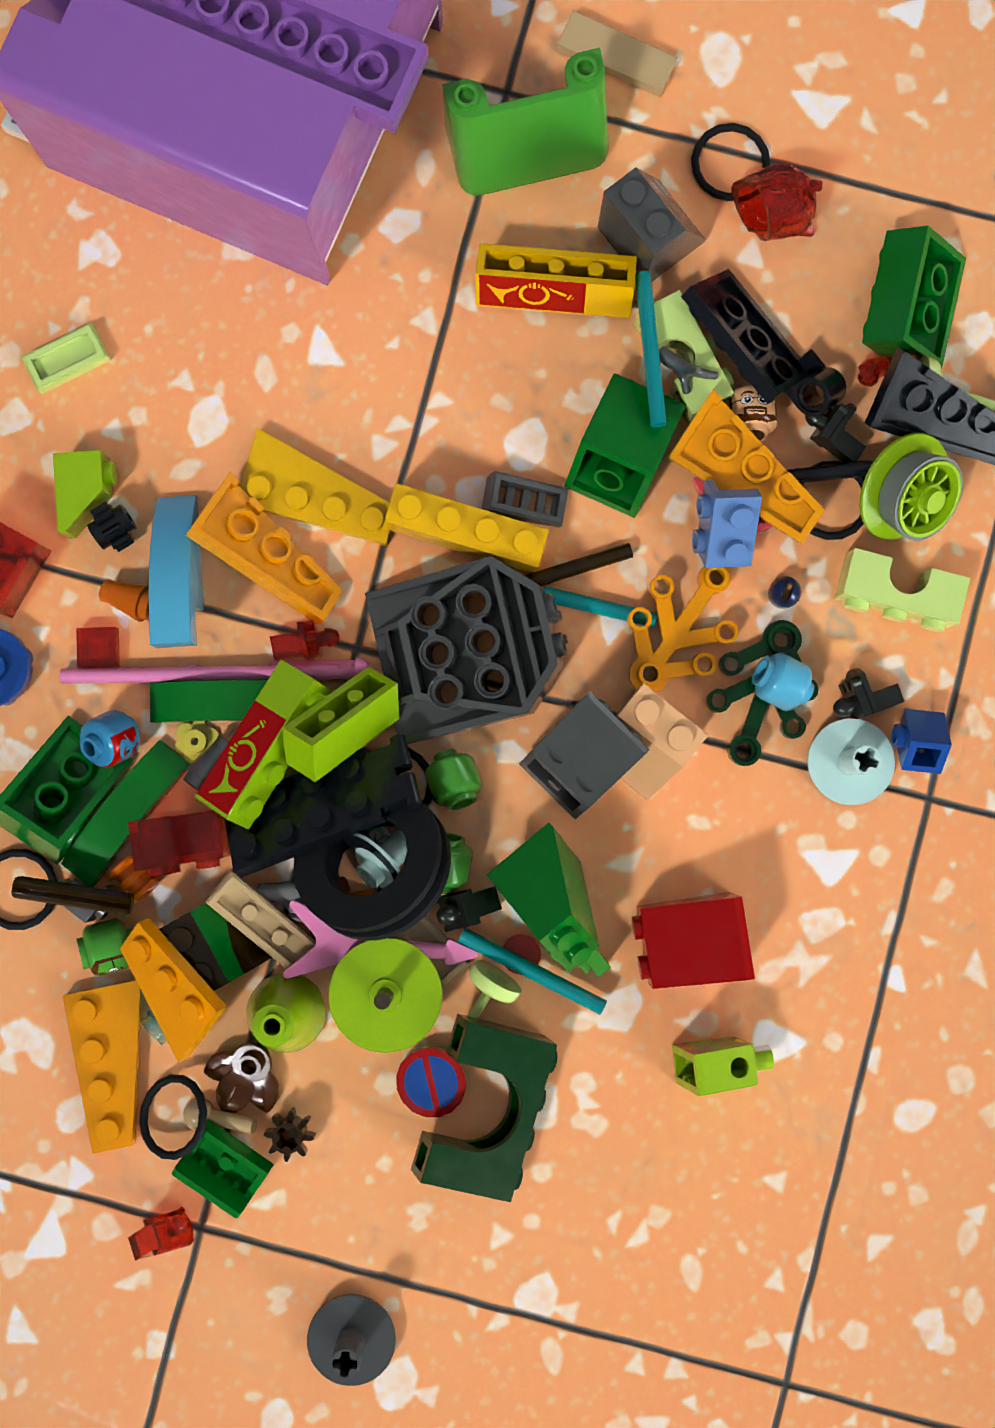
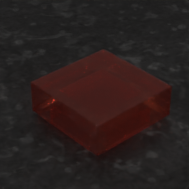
[76,627,120,668]

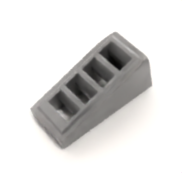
[481,471,568,527]

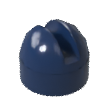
[768,576,801,609]

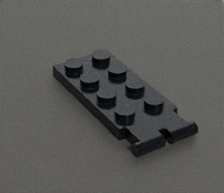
[224,734,422,878]

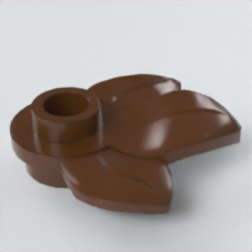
[204,1042,279,1113]

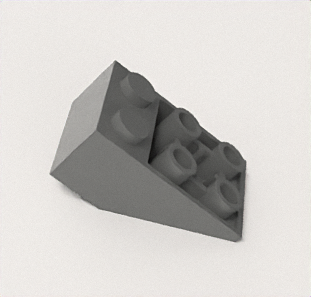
[519,691,649,819]

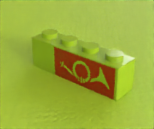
[194,659,333,829]

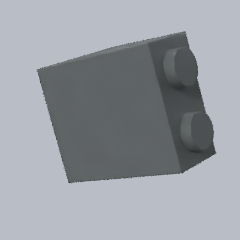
[597,167,706,281]

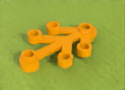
[627,566,739,693]

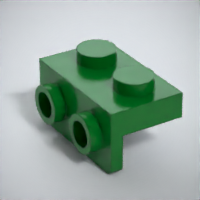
[172,1119,274,1218]

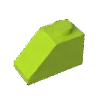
[53,450,117,539]

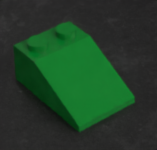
[0,716,133,865]

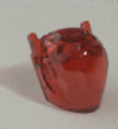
[731,164,823,241]

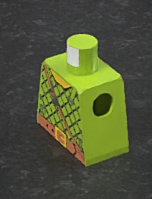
[672,1037,774,1097]

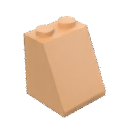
[615,683,709,800]

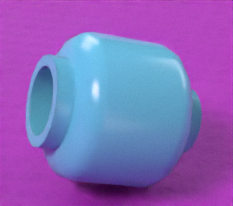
[752,652,814,711]

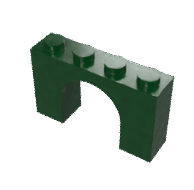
[410,1013,558,1203]

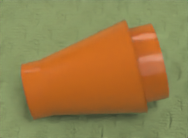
[99,579,149,622]

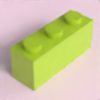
[282,666,399,782]

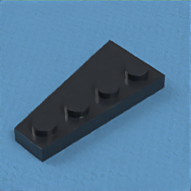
[864,347,995,465]

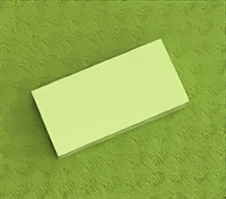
[21,323,111,394]

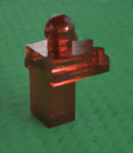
[270,620,340,661]
[128,1207,194,1261]

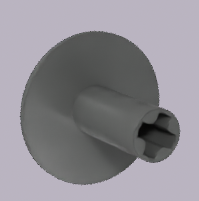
[307,1294,396,1386]

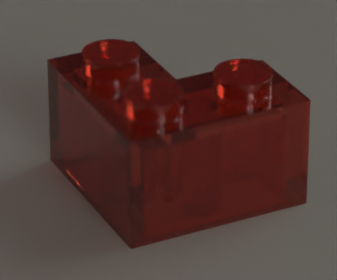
[128,810,231,877]

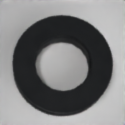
[294,800,451,941]

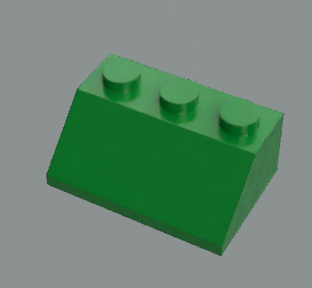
[862,226,966,369]

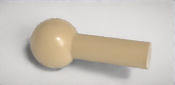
[183,1098,257,1134]

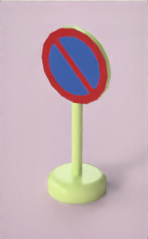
[396,960,522,1117]

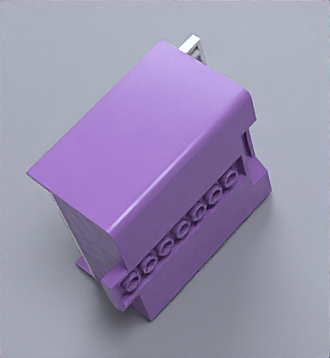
[0,0,443,286]

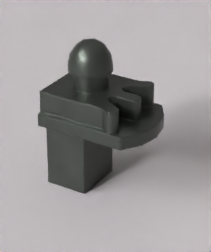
[805,403,866,463]
[833,668,905,719]
[436,886,502,932]

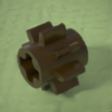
[263,1107,316,1162]

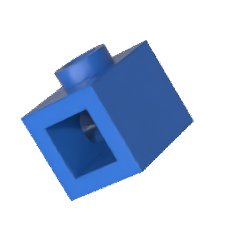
[891,709,952,774]

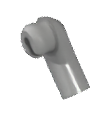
[257,882,303,922]

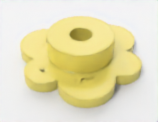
[175,721,219,764]

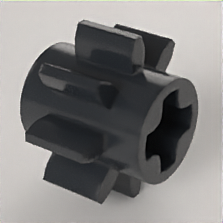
[87,501,138,552]

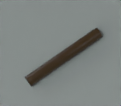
[524,542,633,586]

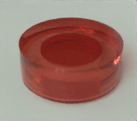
[502,933,541,975]

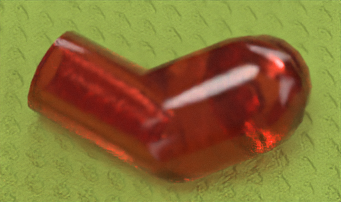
[857,353,918,387]

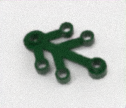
[706,620,818,766]

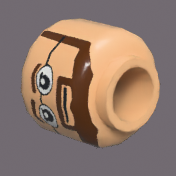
[726,382,777,442]

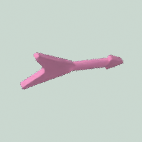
[283,899,478,978]

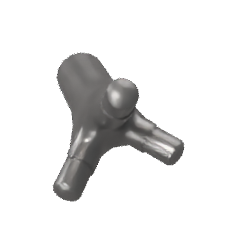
[659,346,718,394]

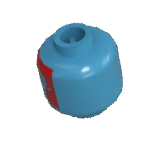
[79,710,140,768]

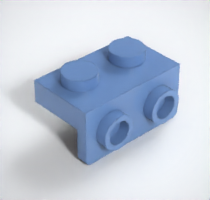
[692,480,762,568]

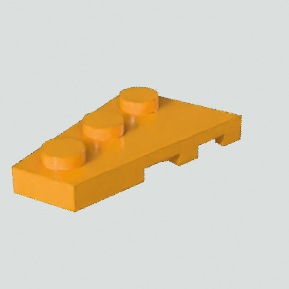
[120,918,227,1063]

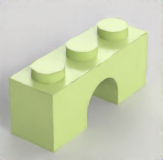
[634,290,735,425]
[834,548,970,632]

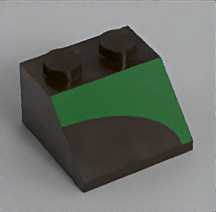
[159,903,272,991]

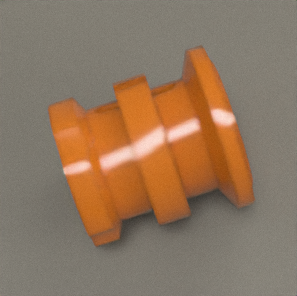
[107,851,162,905]

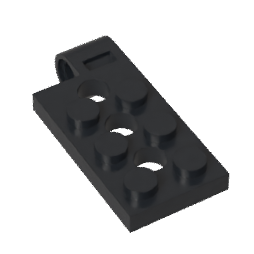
[681,269,847,416]

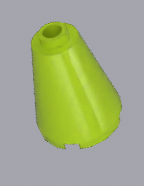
[246,973,326,1053]

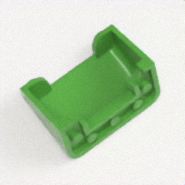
[442,47,609,196]

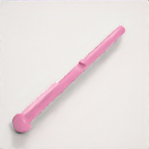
[60,657,371,684]

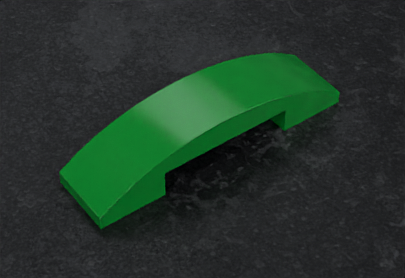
[150,680,267,723]
[61,740,190,887]

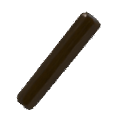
[11,876,134,915]

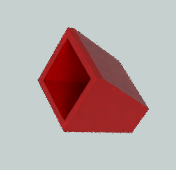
[631,892,755,989]

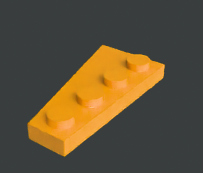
[668,389,825,544]
[186,471,343,626]

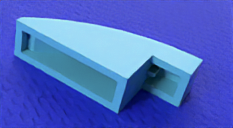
[149,495,204,648]

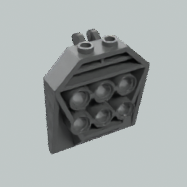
[365,556,568,744]

